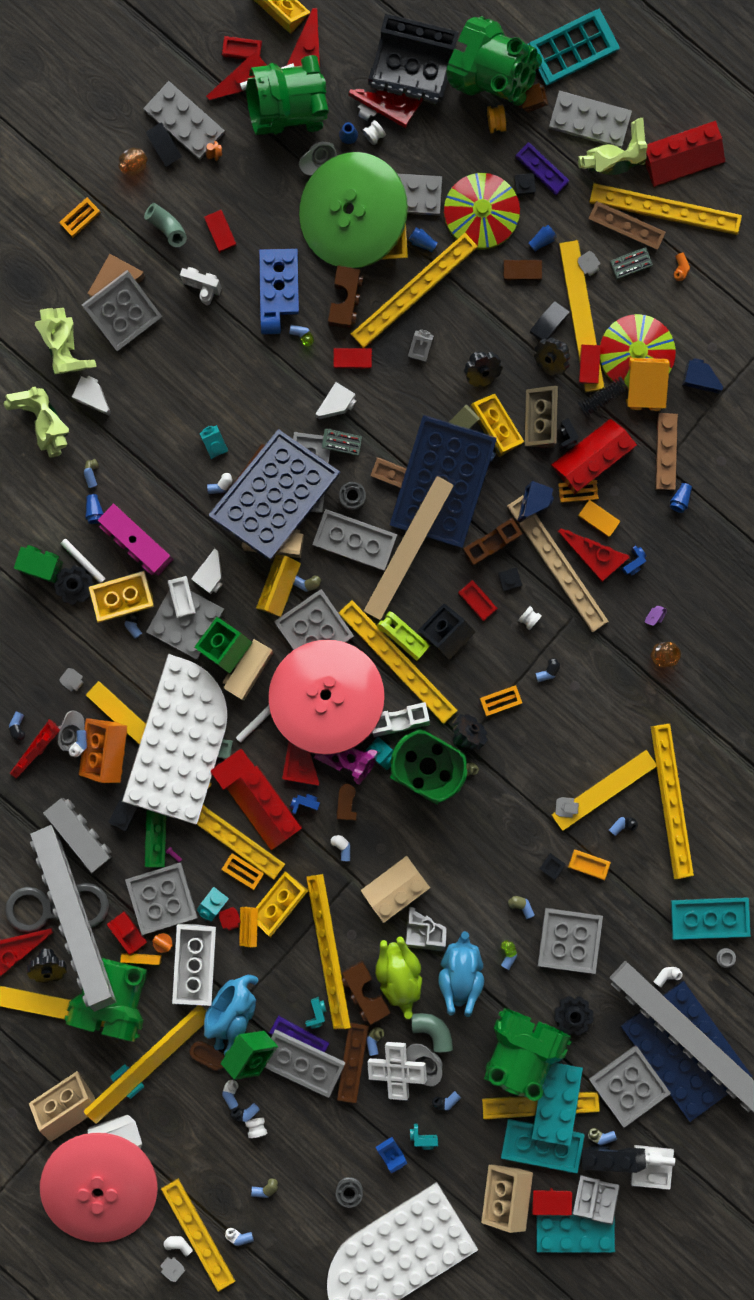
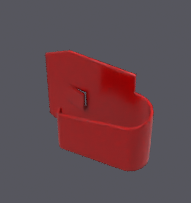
[219,907,241,931]

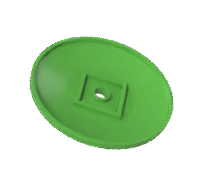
[299,152,408,268]

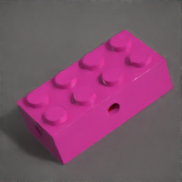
[98,503,174,576]

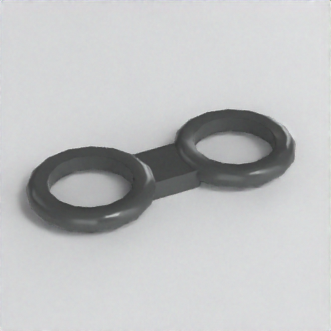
[5,883,109,933]

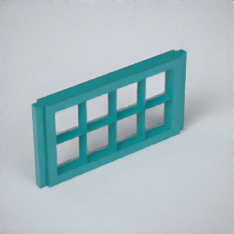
[528,8,620,86]

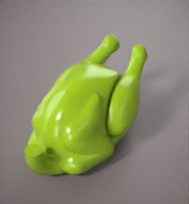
[375,936,422,1019]

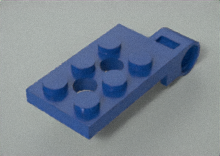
[260,249,299,334]

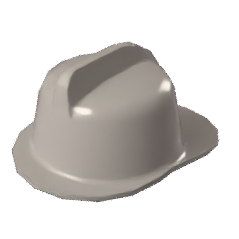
[406,1044,442,1086]

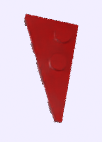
[10,719,60,778]

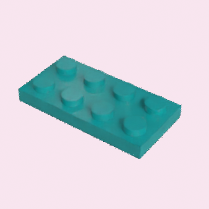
[671,897,751,939]
[531,1063,583,1146]
[501,1119,585,1173]
[536,1211,615,1252]

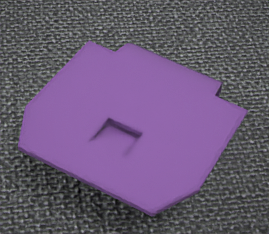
[645,606,667,626]

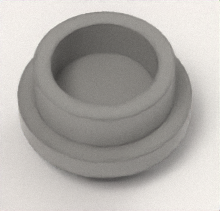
[716,948,736,968]

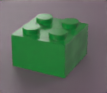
[14,545,63,583]
[194,617,253,673]
[220,1031,278,1080]

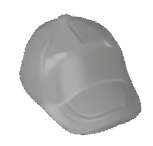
[299,142,338,175]
[56,711,85,751]

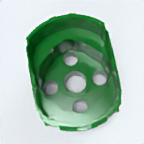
[446,16,542,106]
[246,55,329,135]
[389,728,467,805]
[64,958,147,1042]
[484,1008,571,1101]

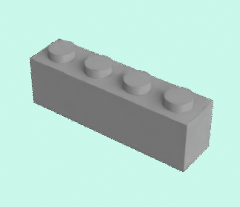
[43,798,112,873]

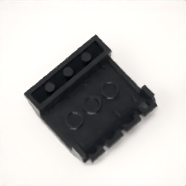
[368,13,459,105]

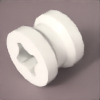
[362,120,386,145]
[518,606,542,630]
[245,1117,267,1138]

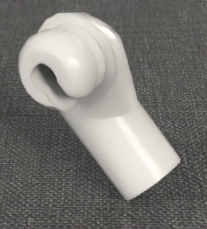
[654,967,683,987]
[164,1236,193,1257]

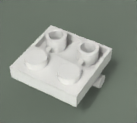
[180,267,222,305]
[631,1145,675,1189]

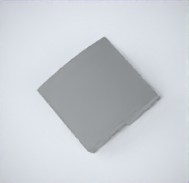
[573,1176,620,1225]

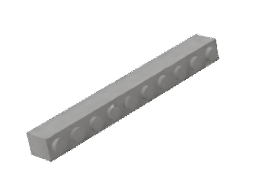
[30,825,117,1012]
[609,961,754,1112]

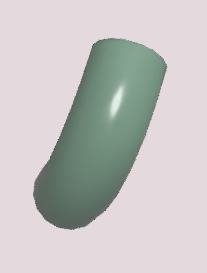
[144,203,187,247]
[411,1013,453,1052]

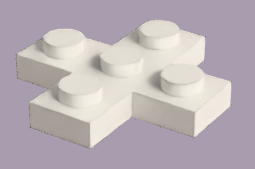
[368,1042,427,1100]

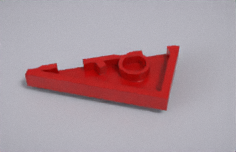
[286,8,320,67]
[206,52,267,100]
[348,89,424,128]
[558,528,630,582]
[282,742,319,786]
[0,928,53,976]

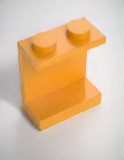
[626,358,670,411]

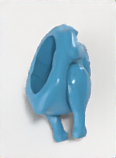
[438,931,484,1017]
[204,975,258,1055]

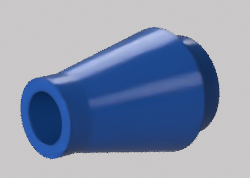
[339,122,358,144]
[529,225,557,252]
[408,227,438,252]
[670,483,692,513]
[85,494,104,524]

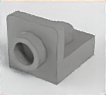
[408,330,434,362]

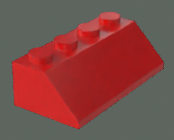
[645,121,725,187]
[551,418,637,495]
[227,765,302,850]

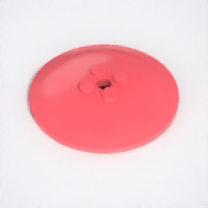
[269,640,384,755]
[40,1133,158,1242]

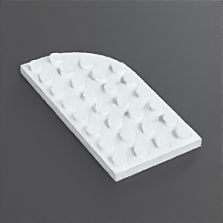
[122,654,227,825]
[327,1182,478,1300]

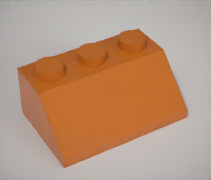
[79,719,127,783]

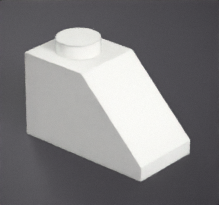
[72,376,111,415]
[316,382,356,419]
[191,549,222,594]

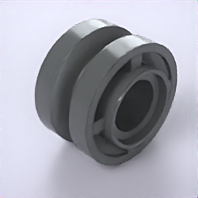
[339,482,366,510]
[336,1177,363,1208]

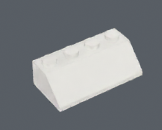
[172,923,216,1006]

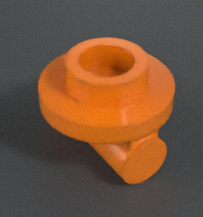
[206,141,222,161]
[152,933,173,953]

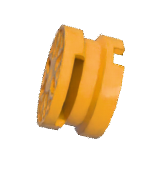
[487,104,506,133]

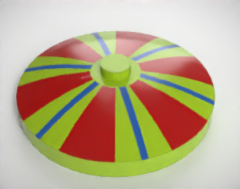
[444,173,520,250]
[600,314,676,389]

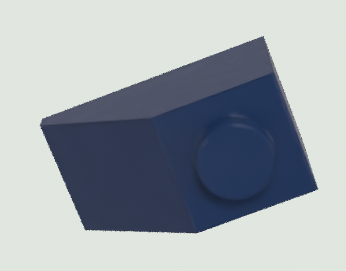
[682,358,723,394]
[517,481,554,523]

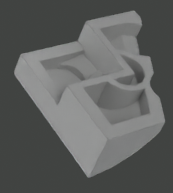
[405,907,447,951]

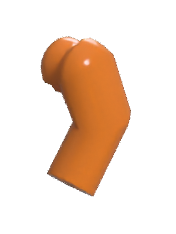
[673,252,690,281]

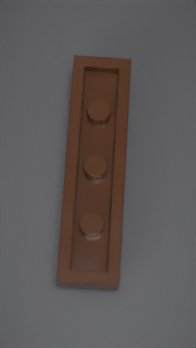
[337,1022,368,1103]

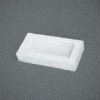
[168,576,196,618]

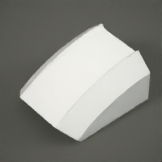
[88,1115,142,1149]

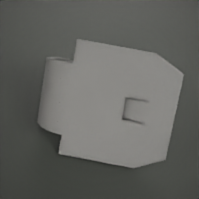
[358,103,378,121]
[578,251,600,276]
[59,668,84,691]
[555,797,579,817]
[161,1257,185,1282]

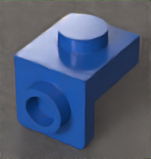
[621,546,647,576]
[290,794,320,814]
[376,1137,407,1173]

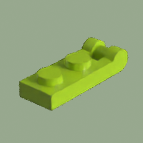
[377,611,430,661]

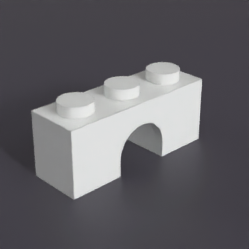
[373,702,430,737]

